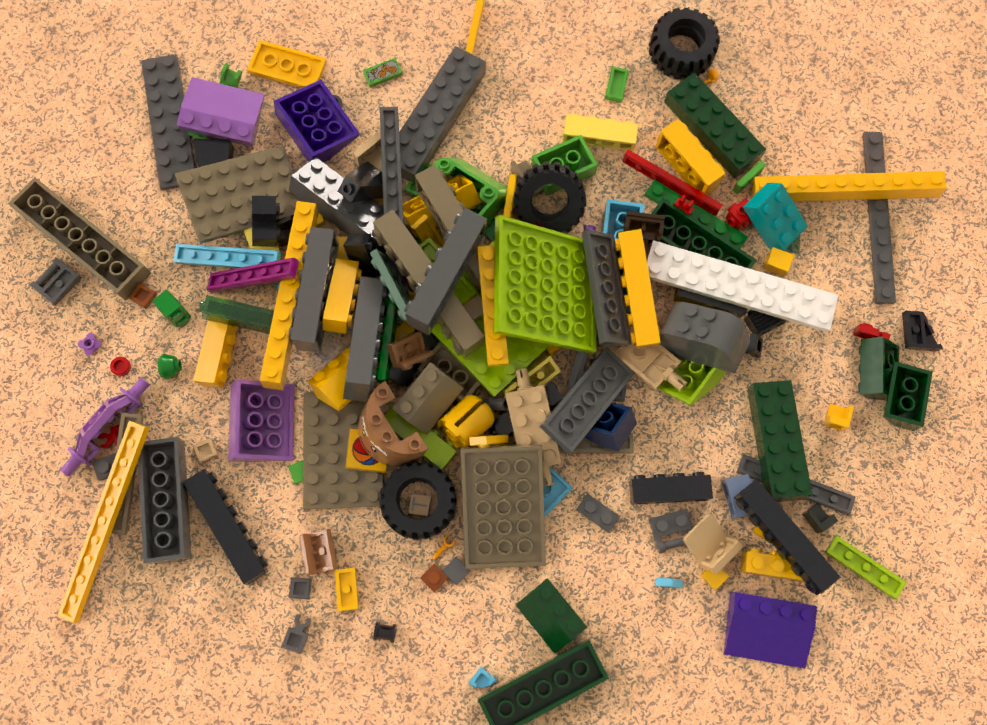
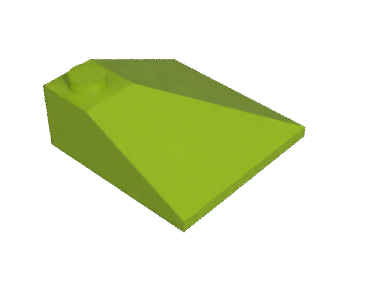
[658,358,727,406]

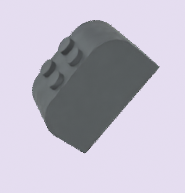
[659,302,750,373]

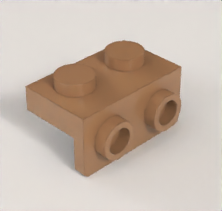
[387,332,434,370]
[299,529,338,575]

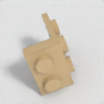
[353,131,382,172]
[683,514,743,574]

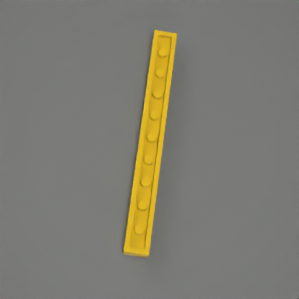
[57,421,150,623]

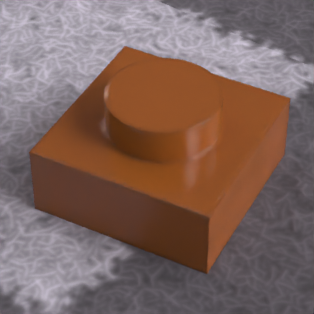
[129,283,157,309]
[420,564,448,593]

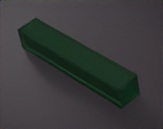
[199,295,274,334]

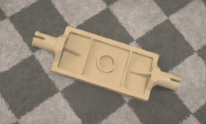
[598,325,688,392]
[505,368,562,487]

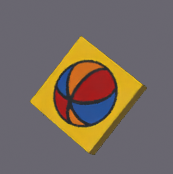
[345,428,387,473]

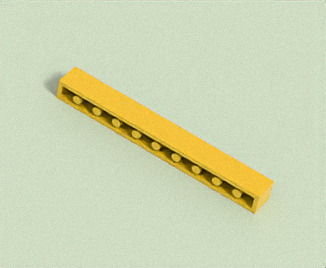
[751,171,947,202]
[260,201,318,390]

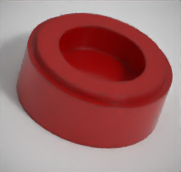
[110,357,131,376]

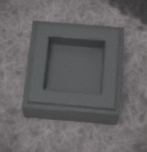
[442,557,470,585]
[289,577,312,599]

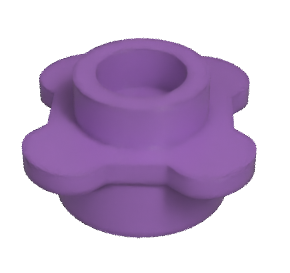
[78,333,102,356]

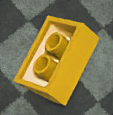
[308,346,378,411]

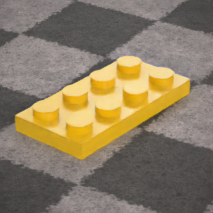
[247,40,327,88]

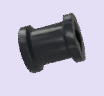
[373,622,397,643]

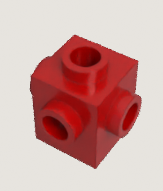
[725,198,752,231]

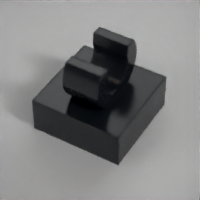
[745,333,763,358]

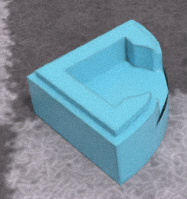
[655,578,683,589]
[468,667,497,688]

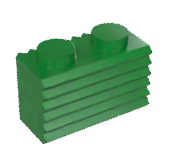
[152,290,191,327]

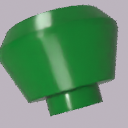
[158,354,182,380]

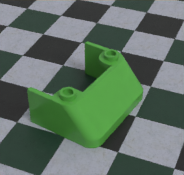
[434,158,507,227]

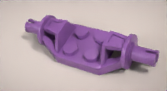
[60,377,150,477]

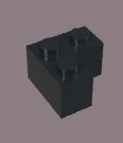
[252,196,280,247]

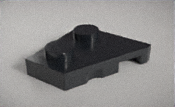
[902,310,943,351]

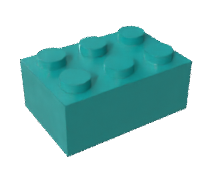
[743,183,808,251]

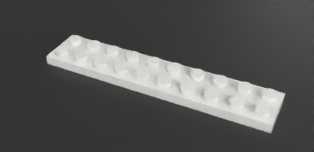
[647,240,838,332]

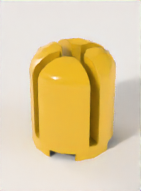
[437,394,494,448]

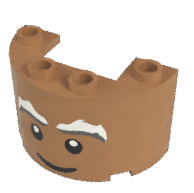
[358,381,428,467]

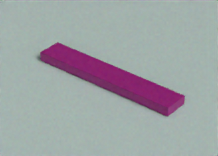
[207,257,299,293]

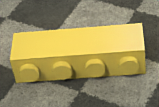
[562,114,638,151]

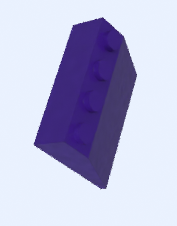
[274,80,360,163]
[724,592,817,668]

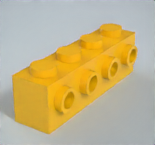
[323,258,362,334]
[193,308,240,388]
[740,548,804,582]

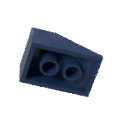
[585,403,637,451]

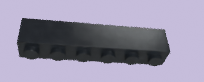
[183,469,269,585]
[734,479,841,595]

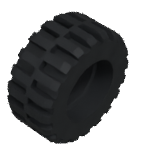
[649,7,720,80]
[514,161,586,233]
[379,461,457,540]

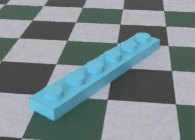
[173,244,281,268]

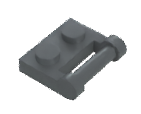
[30,257,82,306]
[648,509,693,554]

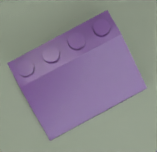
[177,77,265,147]
[228,379,294,462]

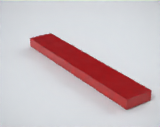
[623,149,723,216]

